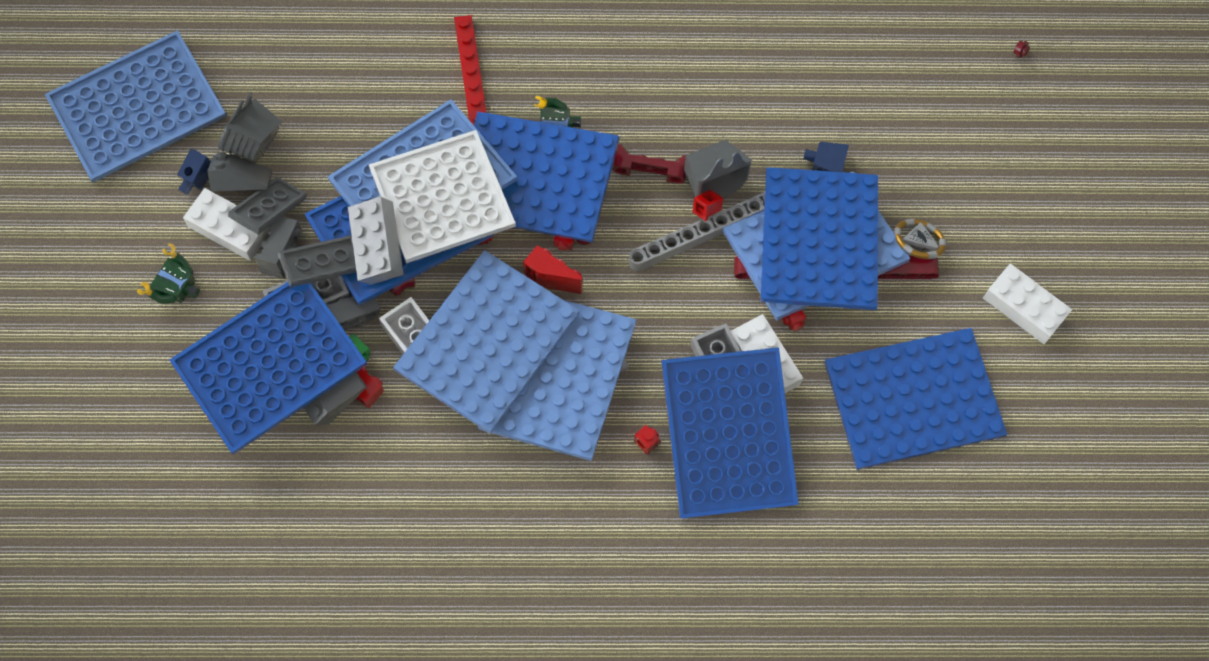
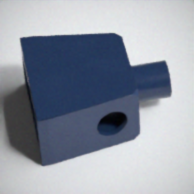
[803,142,849,172]
[177,148,211,195]

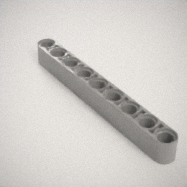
[629,192,765,271]

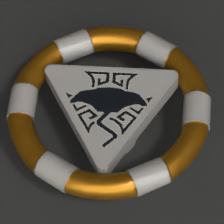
[894,219,946,259]

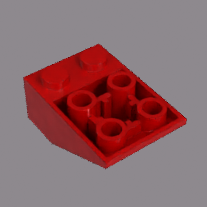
[523,245,583,294]

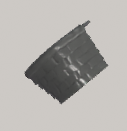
[218,92,282,162]
[684,139,752,198]

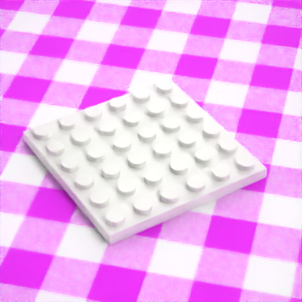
[369,130,516,263]

